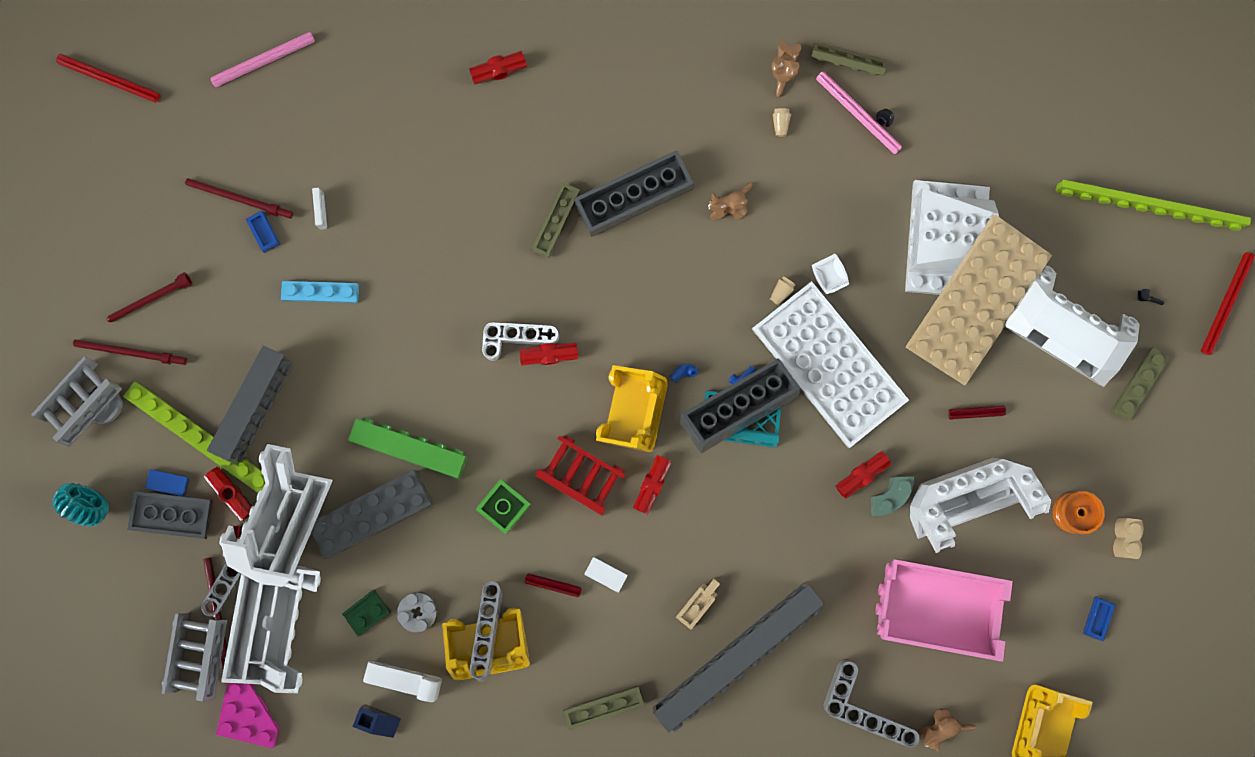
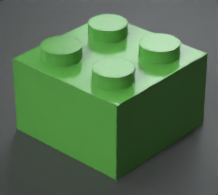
[475,479,532,534]

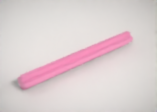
[210,32,315,87]
[816,71,902,154]

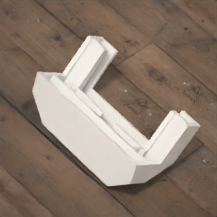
[1004,266,1140,387]
[220,444,333,587]
[910,458,1051,553]
[221,565,321,694]

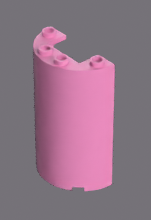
[875,559,1013,662]

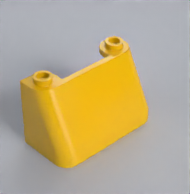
[596,365,668,452]
[442,608,530,680]
[1012,685,1093,757]

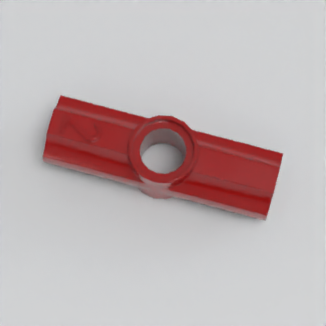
[469,51,527,85]
[519,343,578,366]
[835,451,892,499]
[633,455,672,515]
[204,466,252,521]

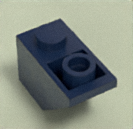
[352,704,401,738]

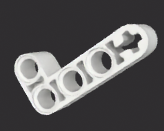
[482,322,560,361]
[363,661,442,702]

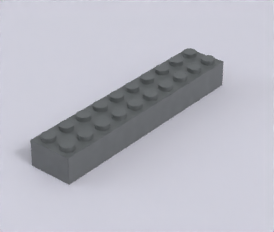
[653,583,824,733]

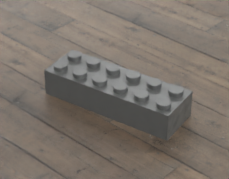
[574,150,694,237]
[207,345,292,466]
[680,358,801,454]
[311,470,434,559]

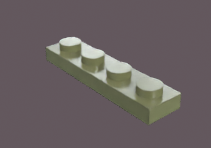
[811,43,887,76]
[531,183,580,259]
[1111,347,1170,421]
[563,686,645,730]

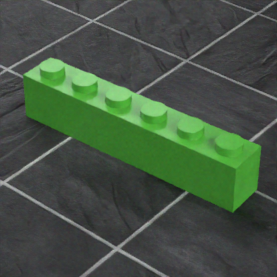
[348,417,468,479]

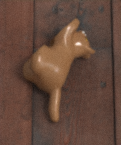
[772,40,801,97]
[708,182,753,220]
[918,709,976,752]

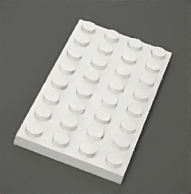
[752,281,909,448]

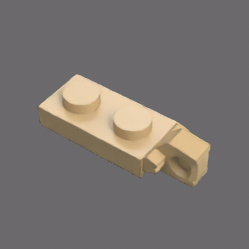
[676,578,720,630]

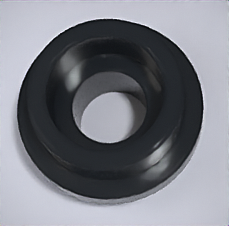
[876,109,895,127]

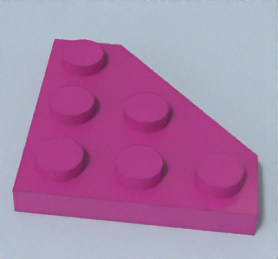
[216,683,280,749]

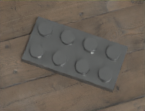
[127,491,213,539]

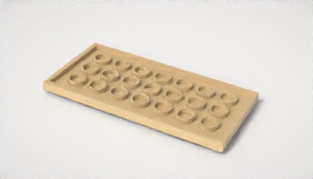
[905,214,1052,385]

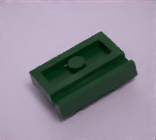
[342,589,391,637]

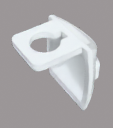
[812,254,850,294]

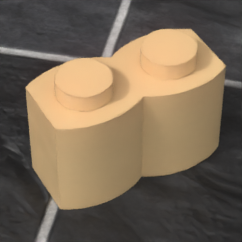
[1113,518,1144,559]

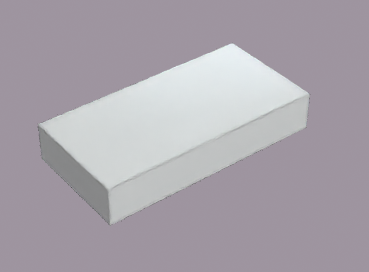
[312,188,327,230]
[584,557,628,593]

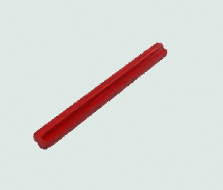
[56,54,161,103]
[1201,252,1255,355]

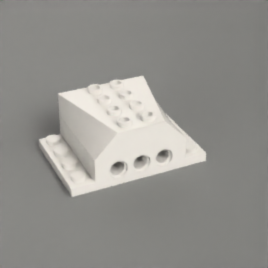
[905,180,999,295]

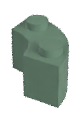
[871,477,914,516]

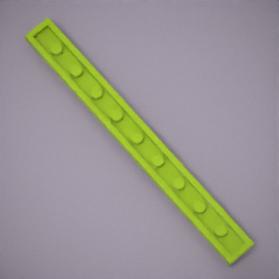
[1055,180,1251,231]
[123,381,265,493]

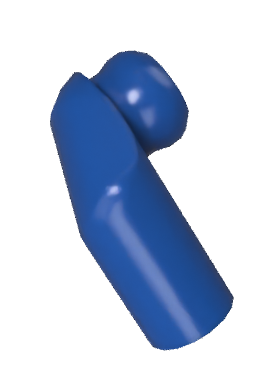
[669,364,698,383]
[729,366,757,384]

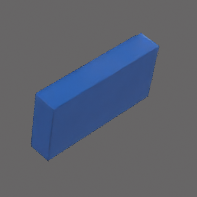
[246,211,281,253]
[145,469,190,497]
[1083,597,1116,641]

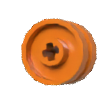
[1052,491,1105,534]

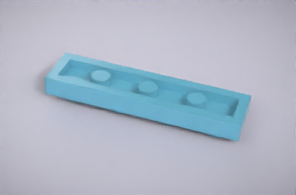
[281,281,359,303]

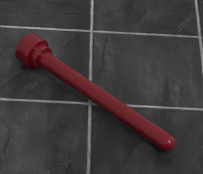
[107,272,193,323]

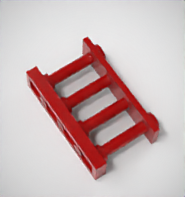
[535,435,626,516]

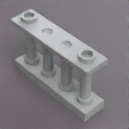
[31,356,122,447]
[161,613,227,701]

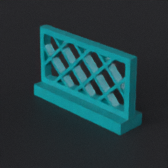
[704,391,781,448]

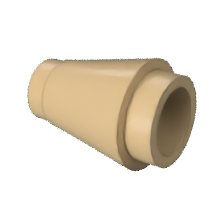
[772,108,791,137]
[770,276,795,306]

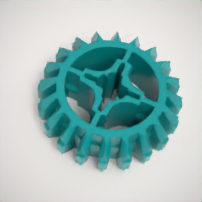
[52,483,109,527]

